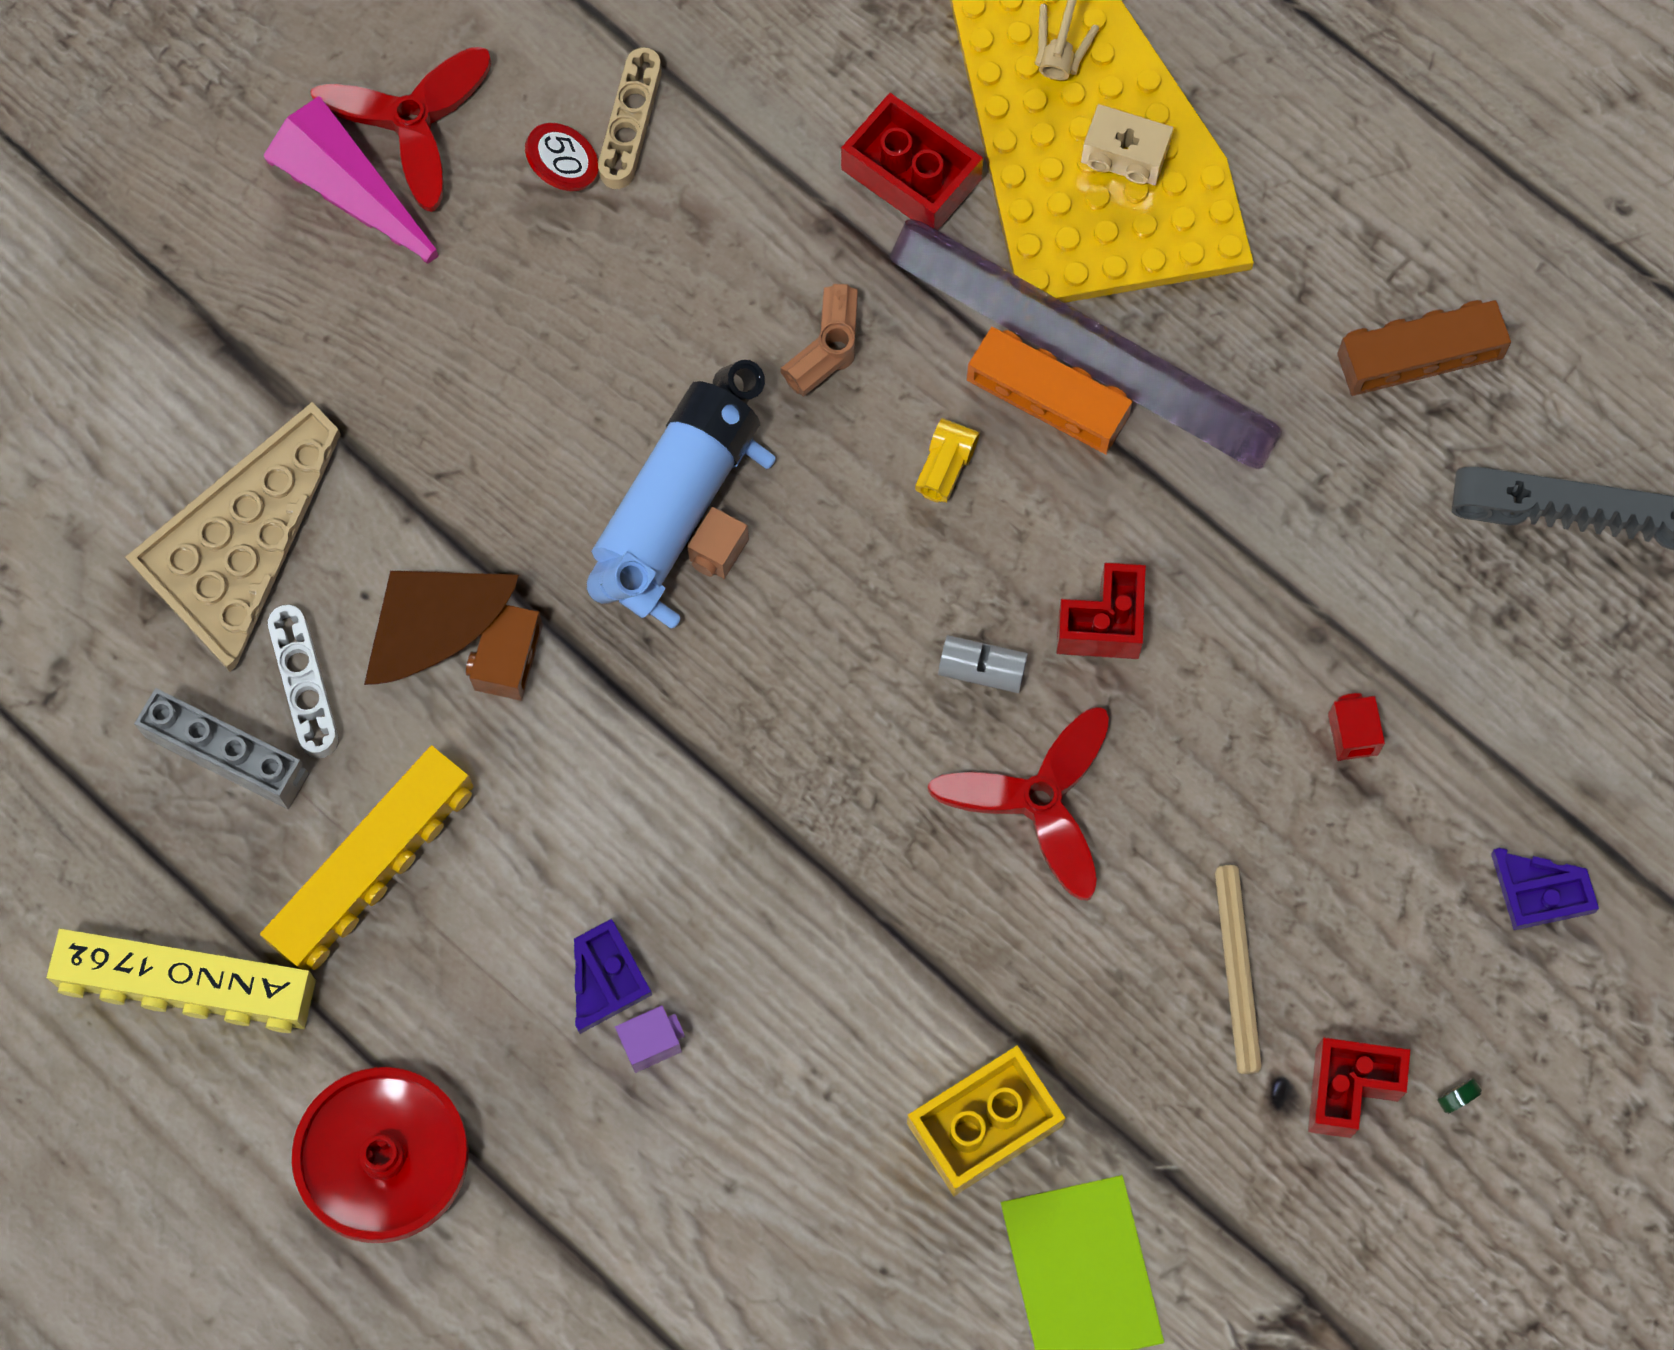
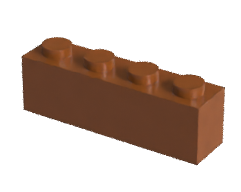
[1337,300,1511,396]

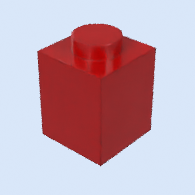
[1328,693,1385,761]

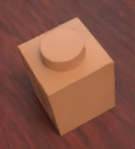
[687,507,749,579]

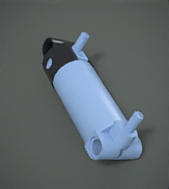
[587,360,776,629]

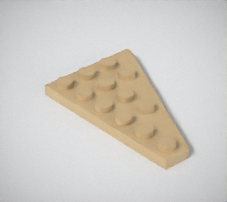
[125,402,341,672]

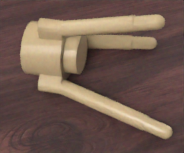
[1035,0,1099,80]

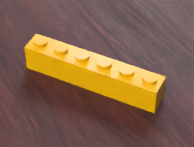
[260,745,474,971]

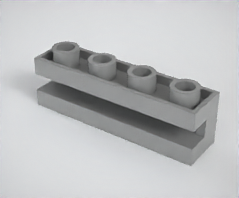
[134,688,309,809]

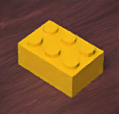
[907,1045,1066,1196]

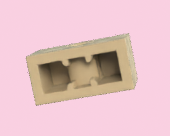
[1081,104,1173,186]

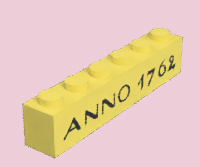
[46,928,316,1033]

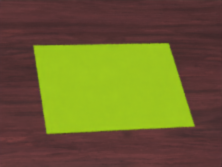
[1000,1175,1164,1350]

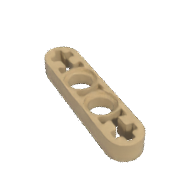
[598,48,662,189]

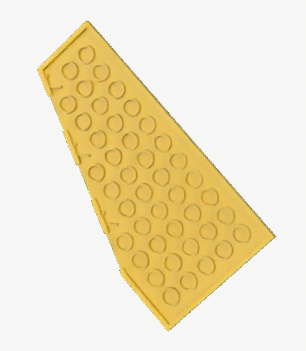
[950,0,1254,311]

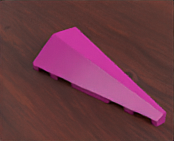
[264,96,439,264]

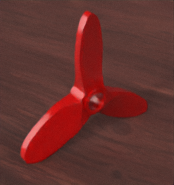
[310,47,491,212]
[927,707,1109,901]

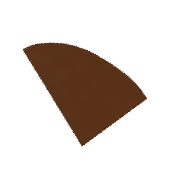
[364,570,519,685]

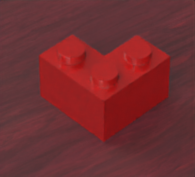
[1056,563,1146,659]
[1308,1037,1411,1138]

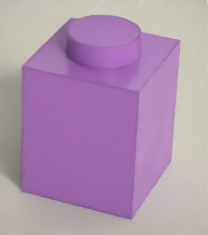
[615,1005,685,1073]

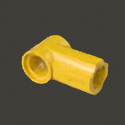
[915,418,980,503]

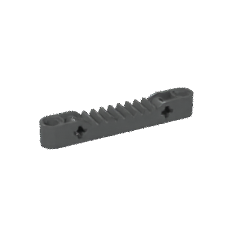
[1452,467,1674,550]

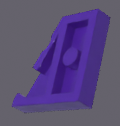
[1491,848,1599,930]
[574,919,652,1034]

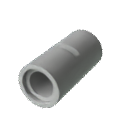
[938,635,1028,694]

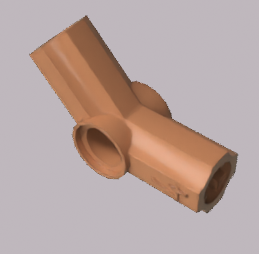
[781,284,858,397]

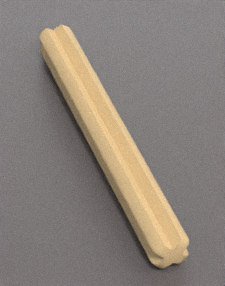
[1215,865,1262,1074]

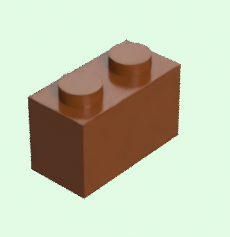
[466,605,543,701]

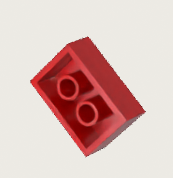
[841,93,983,235]

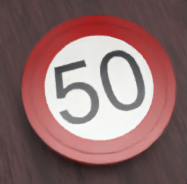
[525,123,598,191]

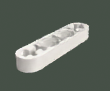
[268,605,338,758]

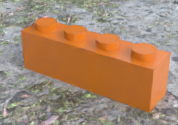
[967,327,1133,455]

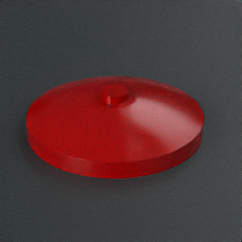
[292,1067,469,1243]

